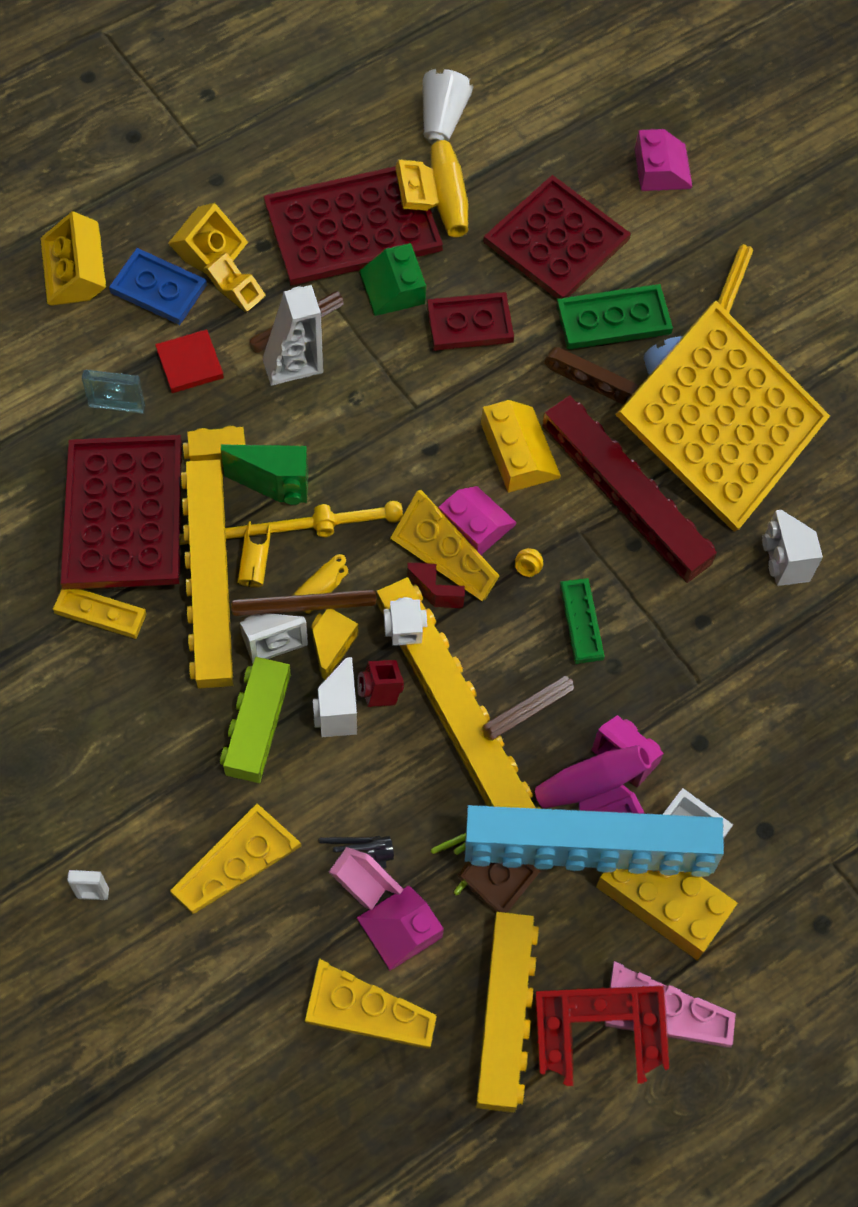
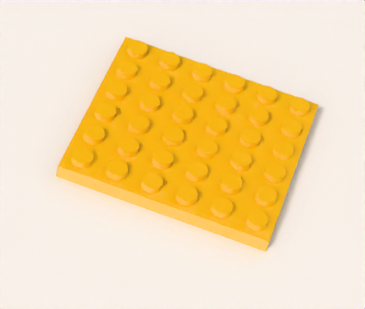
[615,301,830,531]

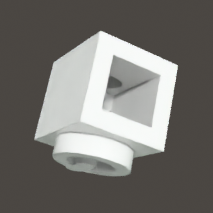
[384,597,427,645]

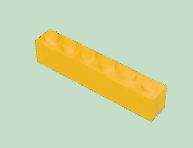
[476,912,539,1113]

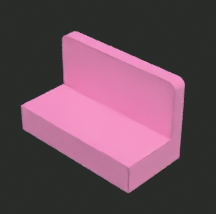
[329,847,403,910]

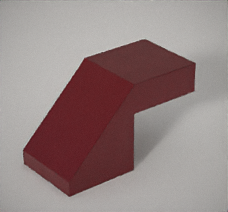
[407,563,465,608]

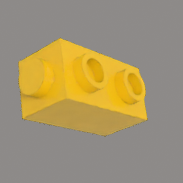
[183,426,245,467]

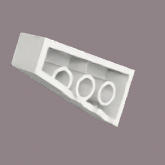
[263,285,323,386]

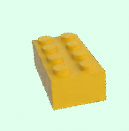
[596,869,738,961]

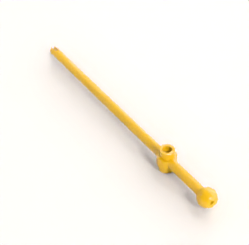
[180,501,403,545]

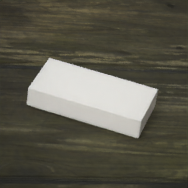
[68,870,109,900]

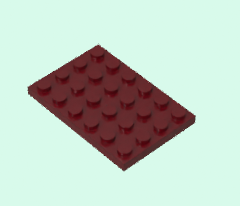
[263,166,443,286]
[61,435,182,589]

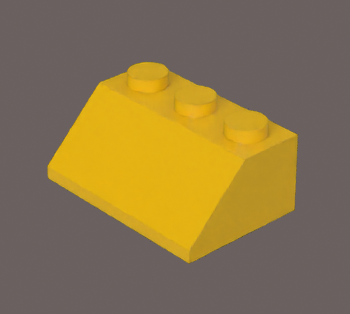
[41,211,106,305]
[481,400,561,493]

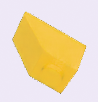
[311,609,358,680]

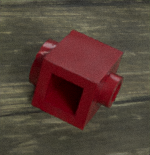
[358,660,404,707]

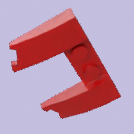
[536,986,670,1086]

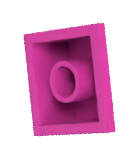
[635,129,692,191]
[438,486,516,555]
[592,715,664,788]

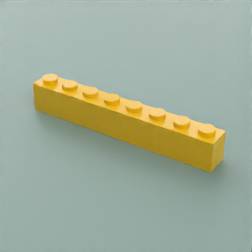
[181,459,234,689]

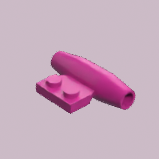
[535,745,651,814]

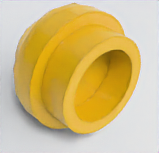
[515,548,544,577]

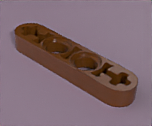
[545,347,640,405]

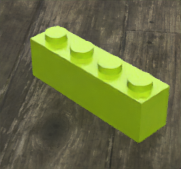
[220,657,291,783]

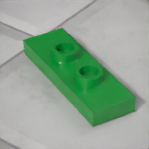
[560,578,605,664]

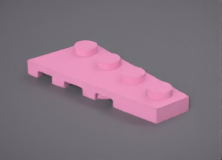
[605,961,736,1048]

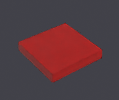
[155,330,224,393]

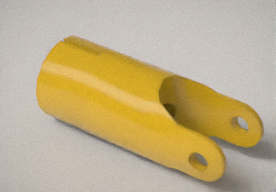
[238,521,271,588]
[292,554,348,614]

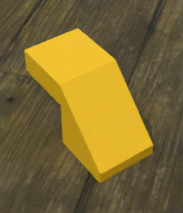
[203,252,266,312]

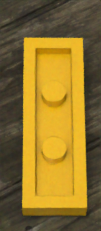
[53,589,147,639]

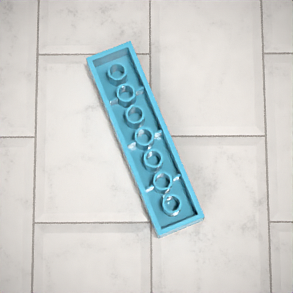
[465,805,724,877]

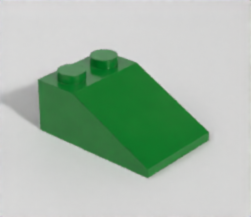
[221,444,308,505]

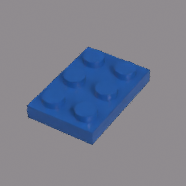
[109,248,207,325]

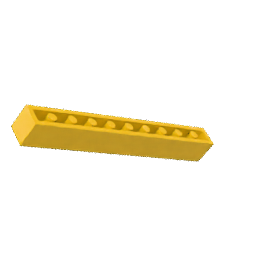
[377,577,541,809]

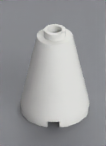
[422,69,473,145]

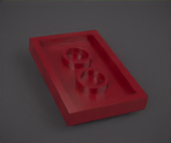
[427,292,514,350]

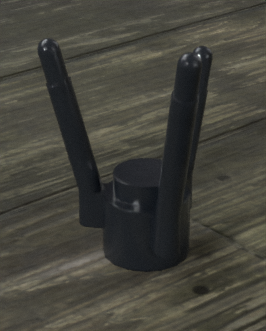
[318,836,394,868]

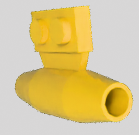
[395,140,468,237]

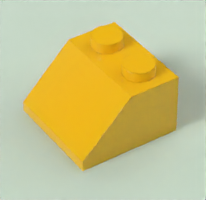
[168,203,248,274]

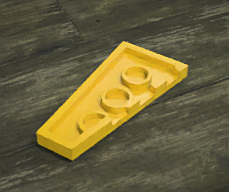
[390,490,499,601]
[170,803,302,914]
[305,959,437,1049]

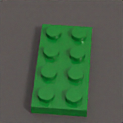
[556,284,673,349]

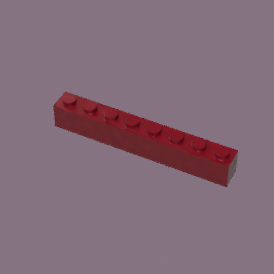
[542,395,717,583]

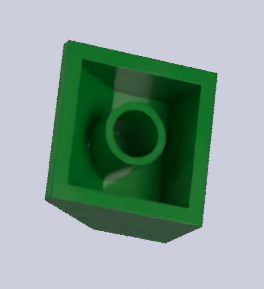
[360,243,426,316]

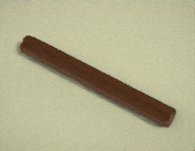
[231,590,377,616]

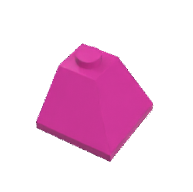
[357,886,444,971]

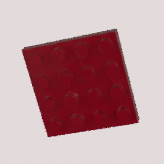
[483,175,631,299]

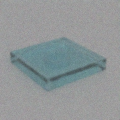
[82,370,145,413]

